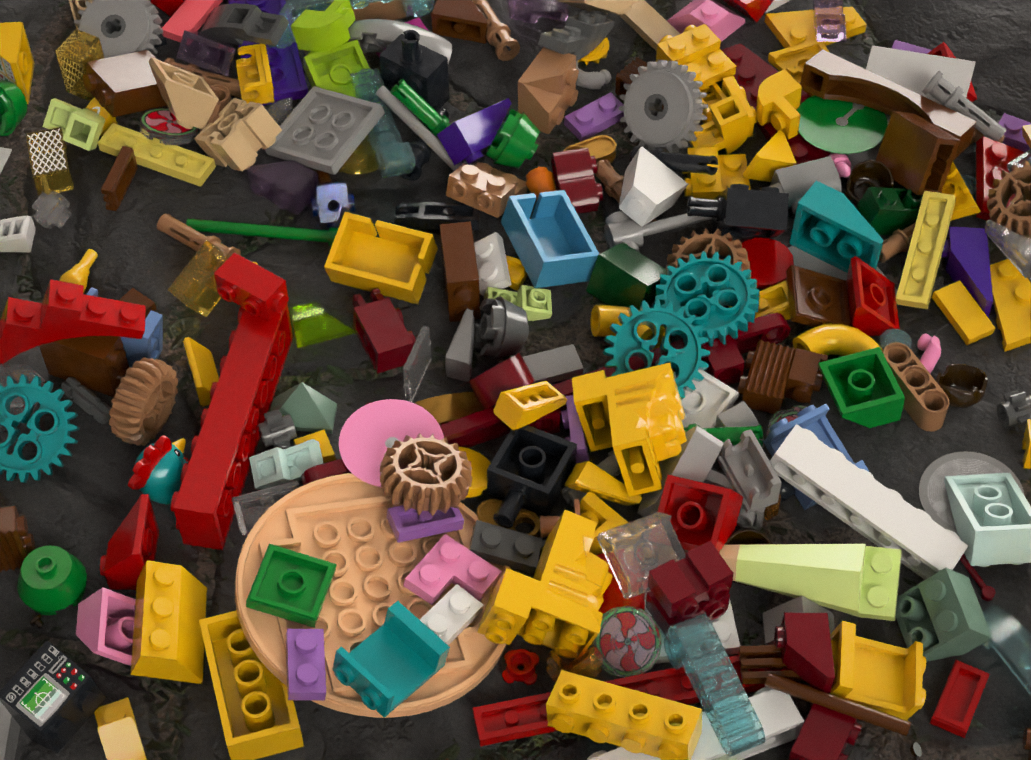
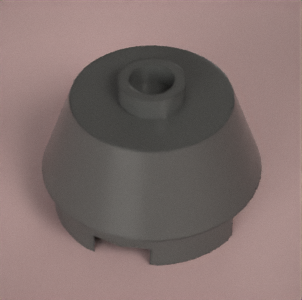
[474,297,529,360]

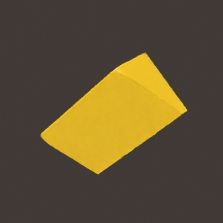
[183,337,219,407]

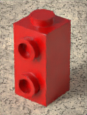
[214,252,289,321]

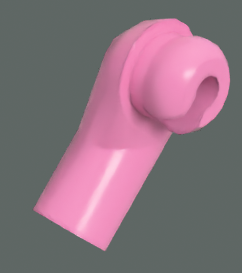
[917,334,941,374]

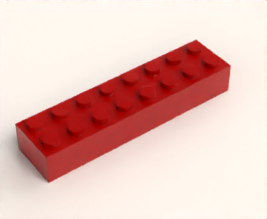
[171,303,293,550]

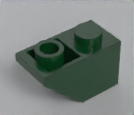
[855,187,923,235]

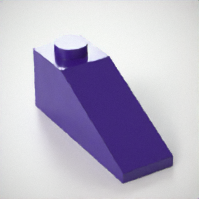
[437,98,511,166]
[941,227,993,317]

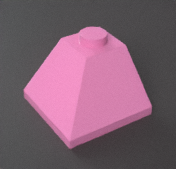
[667,0,745,42]
[76,587,136,666]

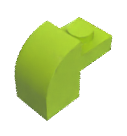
[291,0,356,52]

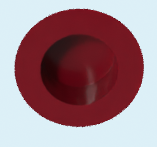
[453,343,537,409]

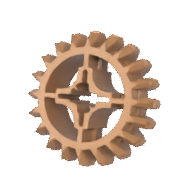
[987,161,1031,241]
[665,228,750,291]
[109,357,178,446]
[380,433,472,516]

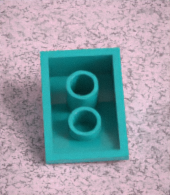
[790,180,884,273]

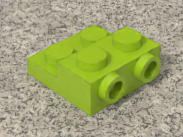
[303,40,379,99]

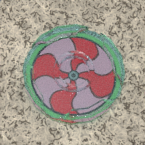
[592,606,662,677]

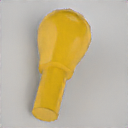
[59,249,98,293]

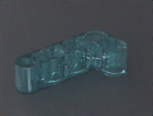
[664,614,765,757]

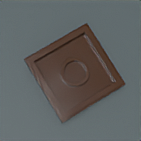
[786,265,851,327]

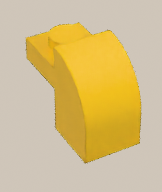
[756,69,802,140]
[689,94,751,154]

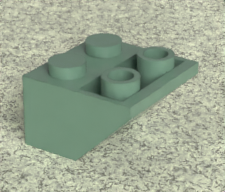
[895,567,993,662]

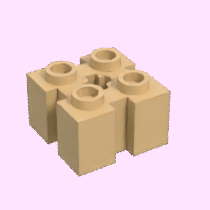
[194,98,282,172]

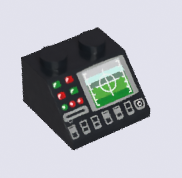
[0,641,106,754]

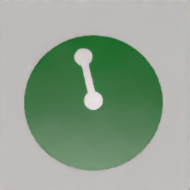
[797,95,888,154]

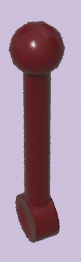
[960,554,996,601]

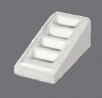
[0,216,36,253]

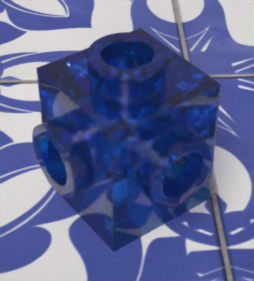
[311,181,356,227]

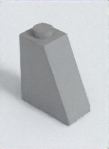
[637,425,723,525]

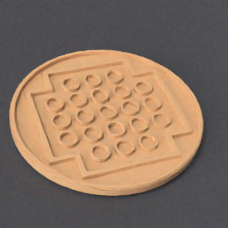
[235,473,512,718]

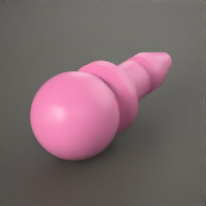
[828,153,851,178]

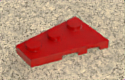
[976,136,1031,224]

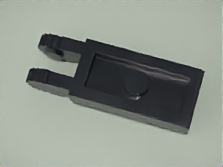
[394,202,480,231]

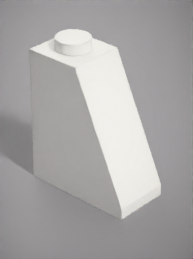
[619,146,688,227]

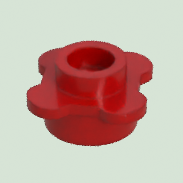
[502,649,539,685]

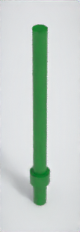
[186,218,338,246]

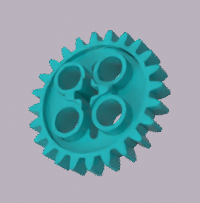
[655,251,760,346]
[603,299,710,400]
[0,374,80,483]

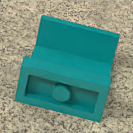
[332,601,450,718]

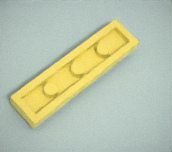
[97,123,216,187]
[896,191,956,309]

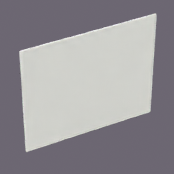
[866,45,976,123]

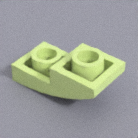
[484,285,552,321]

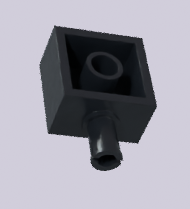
[379,30,450,110]
[687,184,789,239]
[487,425,577,528]

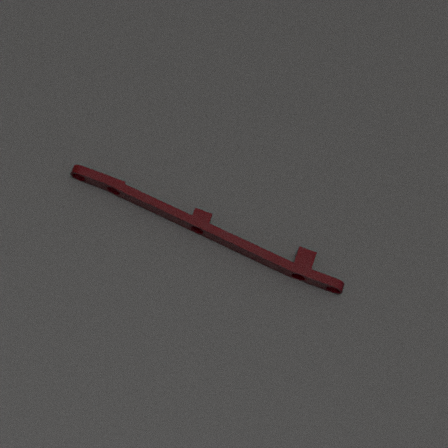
[301,313,790,485]

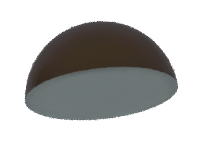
[910,742,922,757]

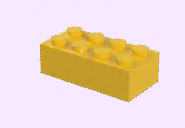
[199,610,304,760]

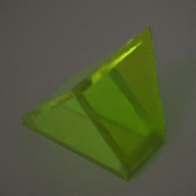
[288,301,356,348]

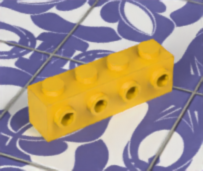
[546,670,702,760]

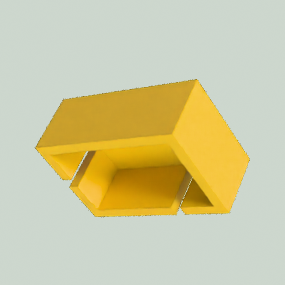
[324,212,438,304]

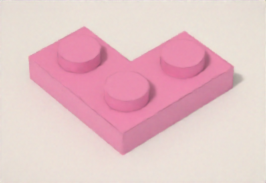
[403,534,502,605]

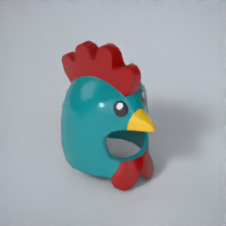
[128,435,190,505]

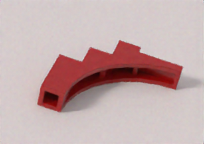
[0,279,146,366]

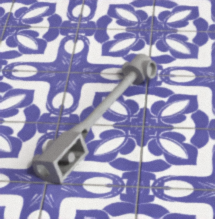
[604,156,842,252]

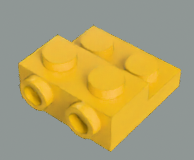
[656,24,736,90]
[682,147,751,199]

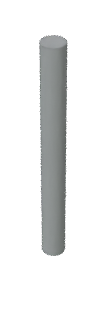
[375,85,463,171]

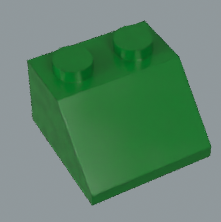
[818,347,905,428]

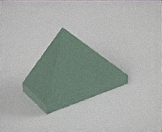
[270,382,337,434]

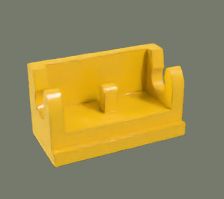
[235,43,275,104]

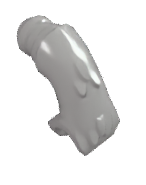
[576,61,611,90]

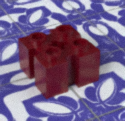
[646,541,734,639]

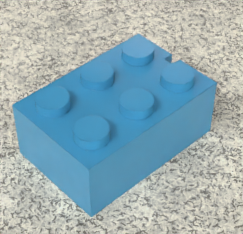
[501,190,599,288]

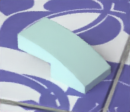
[249,439,323,490]

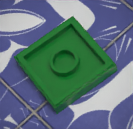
[246,544,337,628]

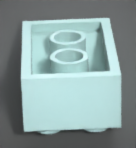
[944,473,1031,567]

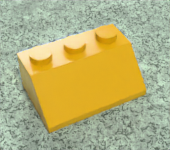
[130,560,207,684]

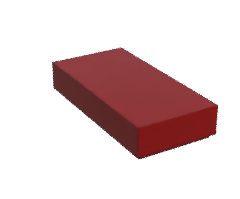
[930,660,990,738]

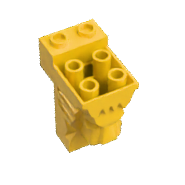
[572,363,687,497]
[477,510,613,659]

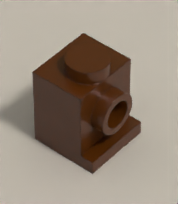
[785,348,828,403]

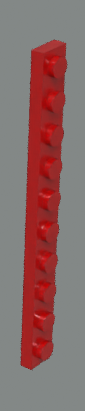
[472,655,800,746]

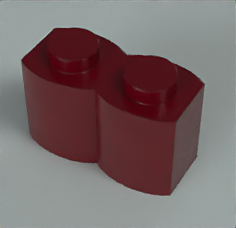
[551,148,603,214]

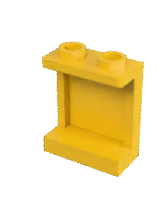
[830,621,926,721]

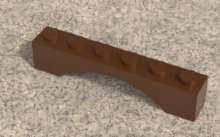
[800,49,977,161]

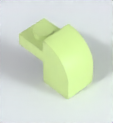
[42,98,105,151]

